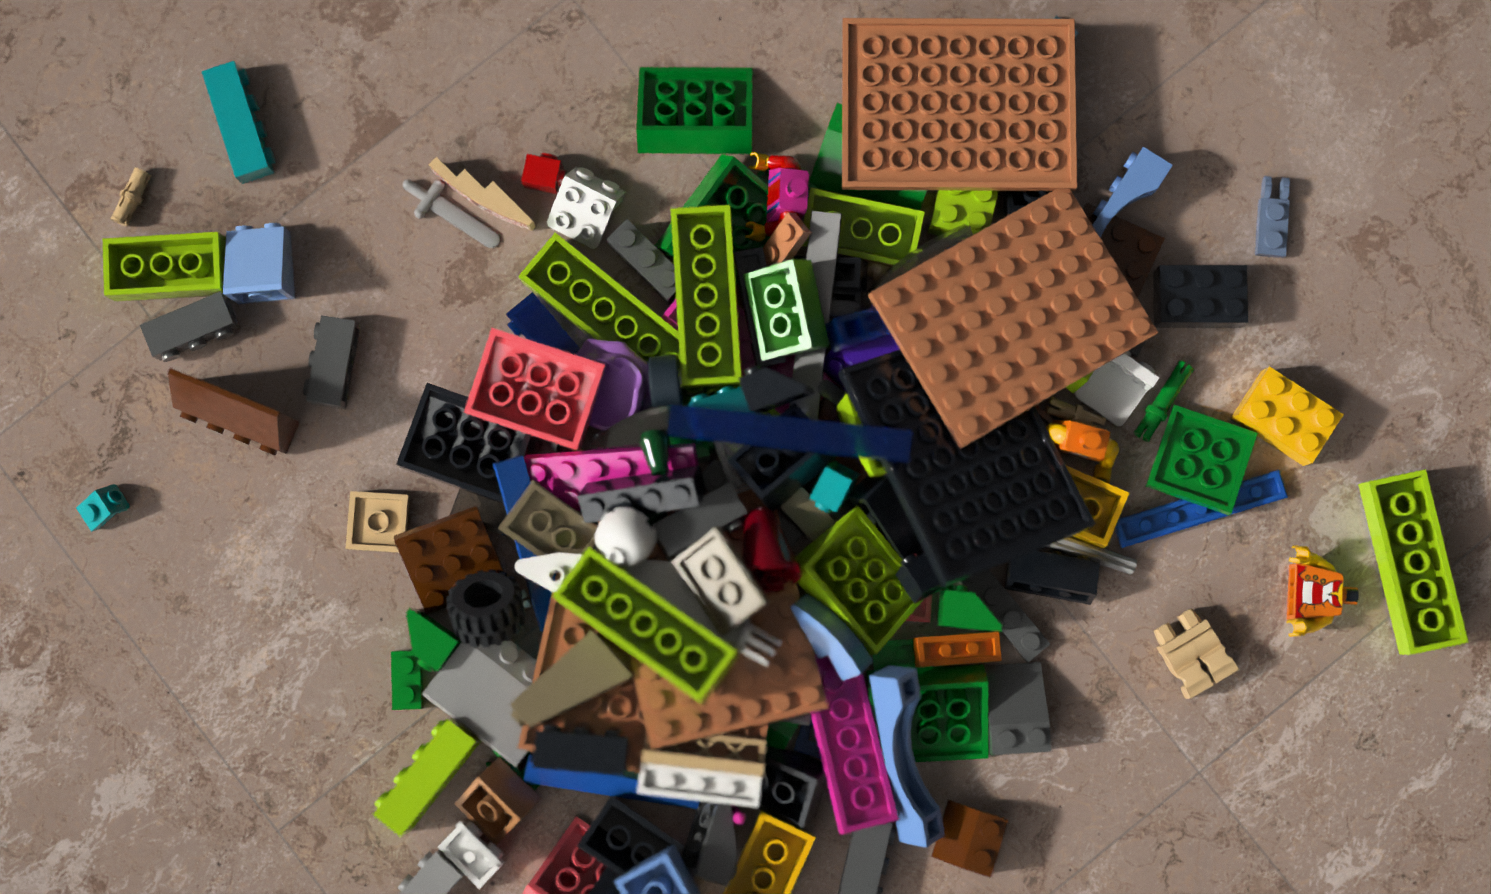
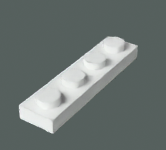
[637,763,762,808]

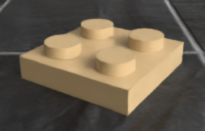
[345,491,410,553]

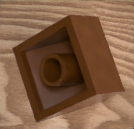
[931,800,1008,878]

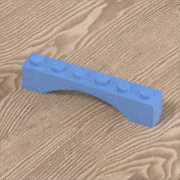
[1092,147,1173,238]
[870,665,945,848]

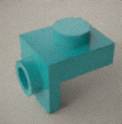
[76,484,130,532]

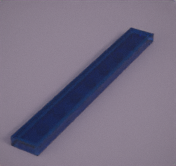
[667,405,912,463]

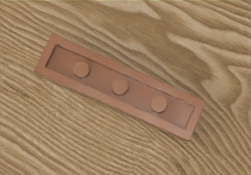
[735,212,811,310]

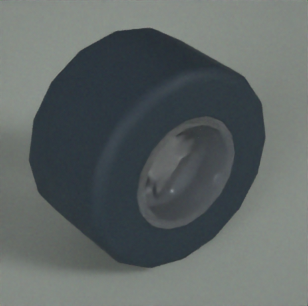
[648,355,683,410]

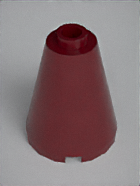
[743,507,801,593]

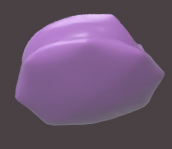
[576,339,653,431]

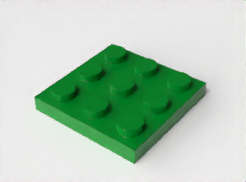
[1145,405,1258,516]

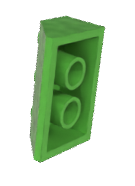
[744,260,829,361]

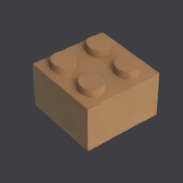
[455,757,541,845]

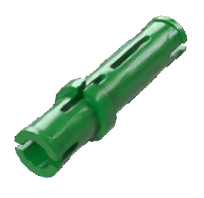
[1133,360,1194,442]

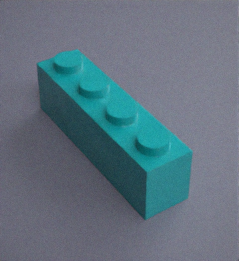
[201,61,276,184]

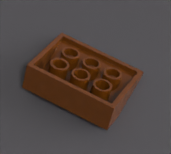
[168,368,300,456]

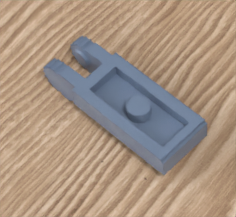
[1255,176,1290,258]

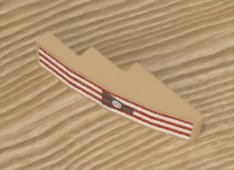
[429,157,536,231]

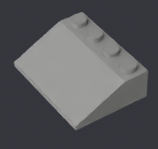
[422,640,537,767]

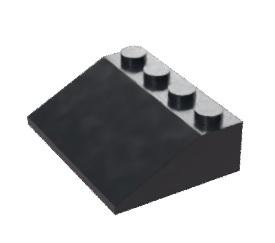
[396,383,533,504]

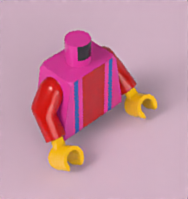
[746,152,809,242]

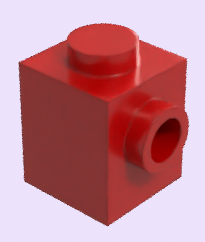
[521,153,567,194]

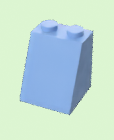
[223,223,295,304]

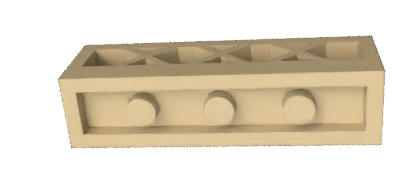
[642,732,767,777]

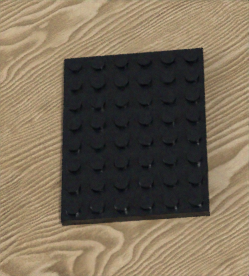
[838,349,1096,587]

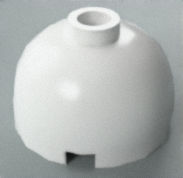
[595,507,657,569]

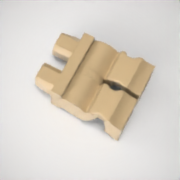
[1153,608,1239,699]

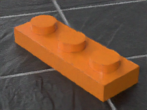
[913,632,1002,667]

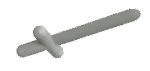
[403,179,500,248]

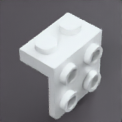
[547,167,626,249]
[1075,351,1159,427]
[438,821,505,889]

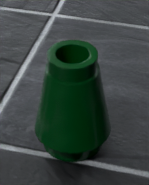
[639,429,669,476]

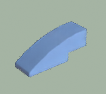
[790,593,873,681]

